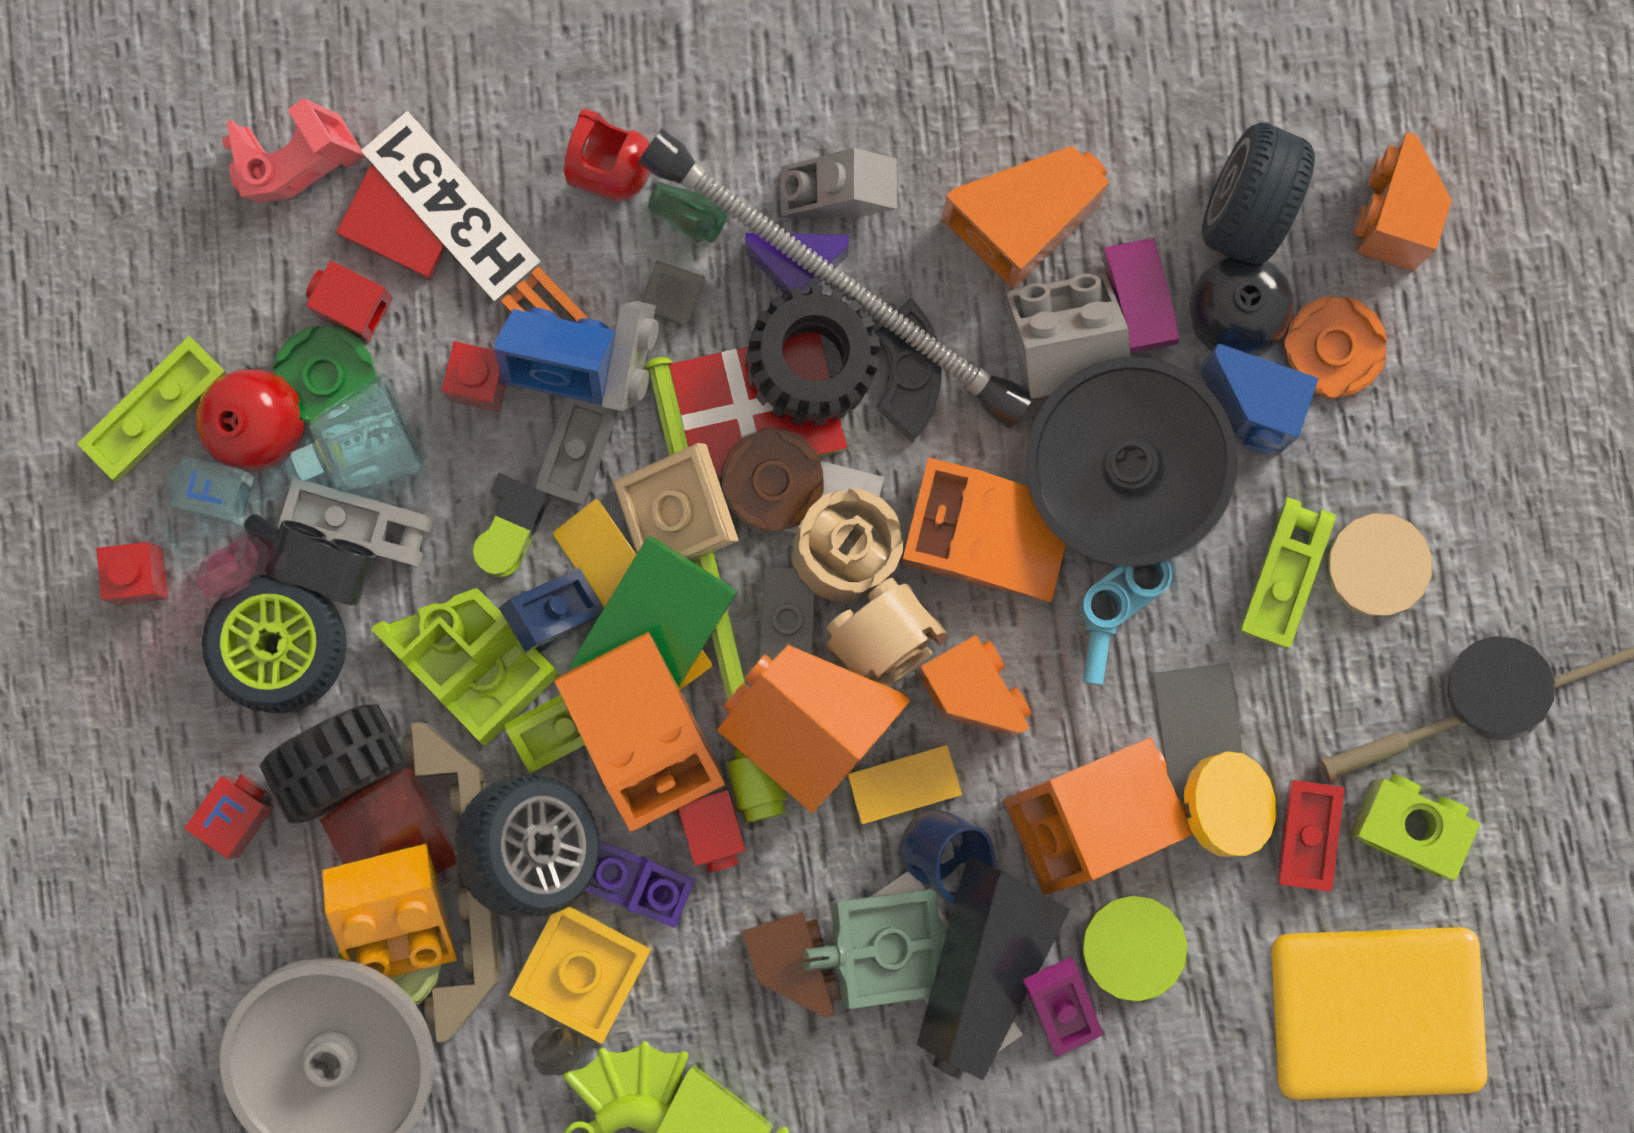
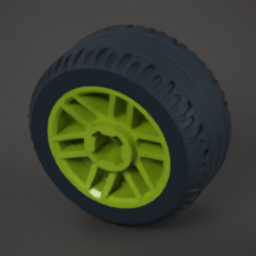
[202,574,347,713]

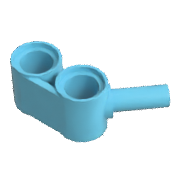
[1078,562,1172,685]

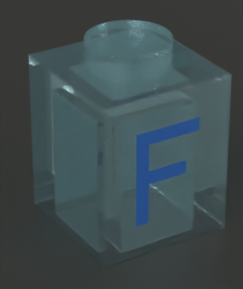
[167,456,254,526]

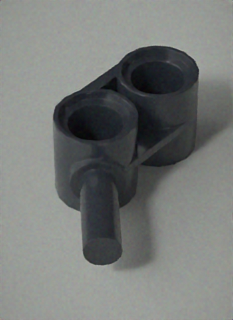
[244,514,376,605]

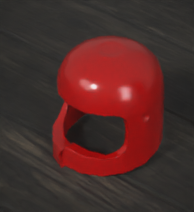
[564,108,650,202]

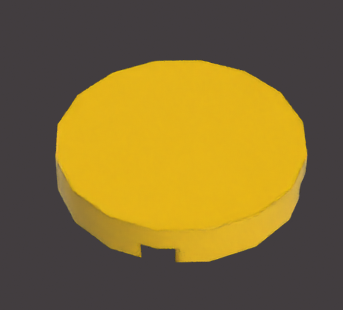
[1184,751,1276,857]

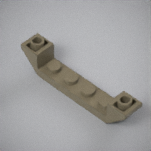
[404,722,502,1042]

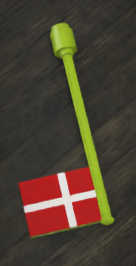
[644,332,847,823]

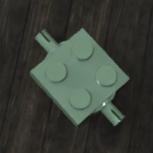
[802,889,947,1009]

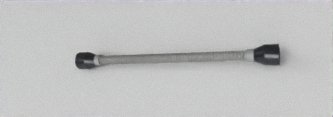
[638,128,1032,429]

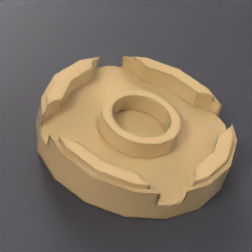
[1327,513,1432,617]

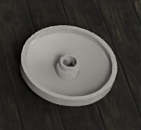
[219,958,435,1133]

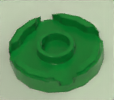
[273,326,377,429]

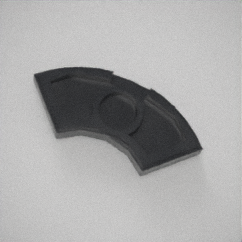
[875,297,942,443]

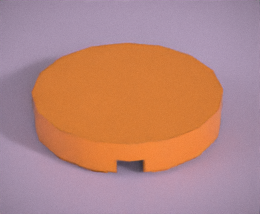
[1283,296,1387,399]

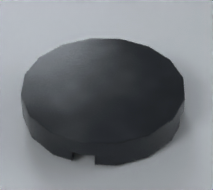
[1447,636,1555,741]

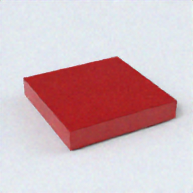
[336,163,447,280]

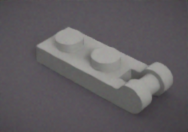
[278,477,434,568]

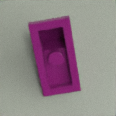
[1023,957,1103,1057]

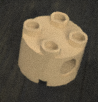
[791,489,903,604]
[826,578,948,688]

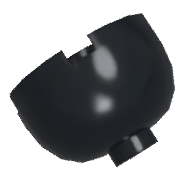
[1189,257,1293,356]

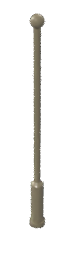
[1319,647,1634,783]

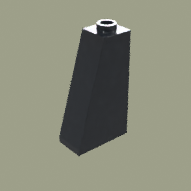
[917,856,1070,1080]

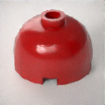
[196,369,304,471]

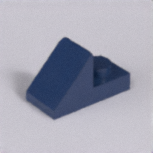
[499,568,604,653]

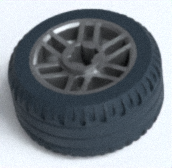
[1201,122,1315,264]
[454,775,600,918]

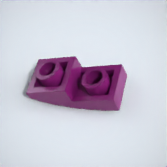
[1102,238,1179,354]

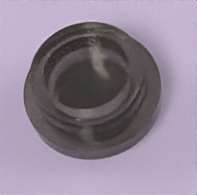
[531,1026,583,1076]

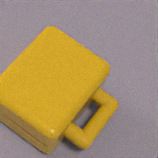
[1271,927,1487,1100]

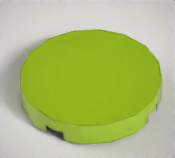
[1081,895,1188,1002]

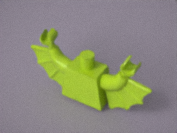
[562,1041,789,1133]

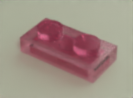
[196,535,258,598]

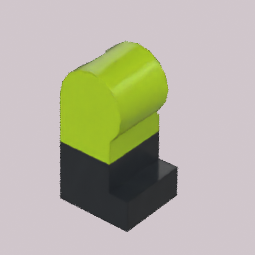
[473,473,551,578]

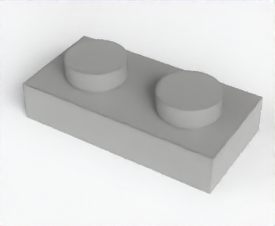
[602,301,659,411]

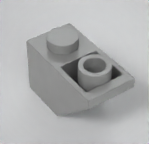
[781,148,897,218]

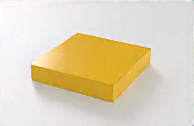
[509,906,652,1044]

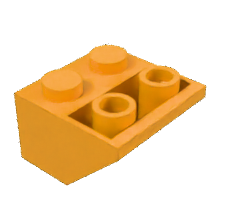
[322,844,457,978]

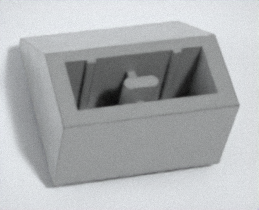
[1006,272,1130,399]

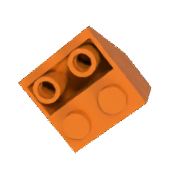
[1353,132,1452,272]
[917,635,1032,737]

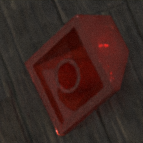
[320,768,456,875]

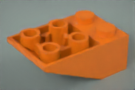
[901,457,1066,603]
[554,632,725,832]

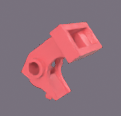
[222,98,366,203]

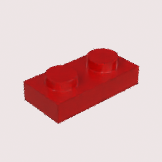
[1276,780,1345,892]

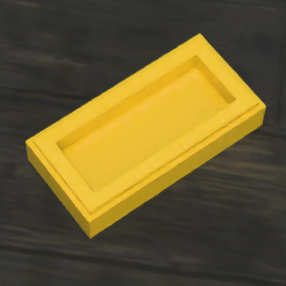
[847,745,962,824]

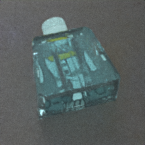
[291,374,424,491]

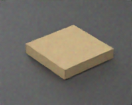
[613,443,739,561]

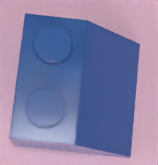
[494,307,615,405]
[1200,343,1319,456]

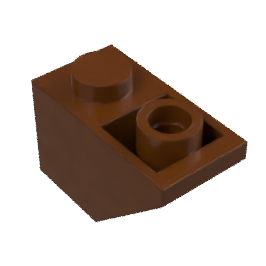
[742,911,841,1018]

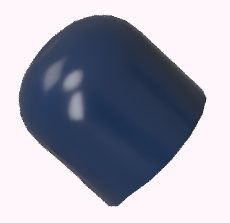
[900,810,996,904]

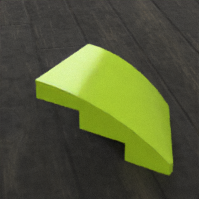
[371,588,560,747]

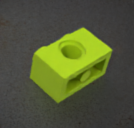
[1348,774,1481,881]

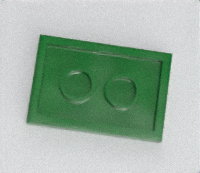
[569,535,739,687]

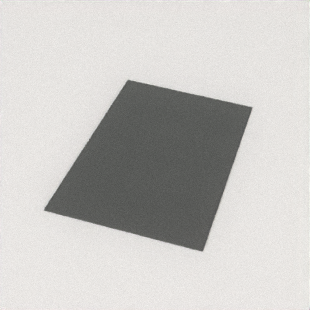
[1153,663,1243,800]

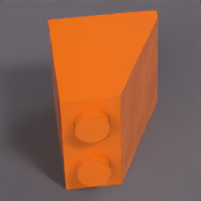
[941,145,1110,290]
[717,645,911,814]
[1003,737,1193,895]

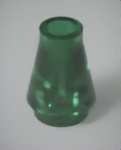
[648,182,728,243]

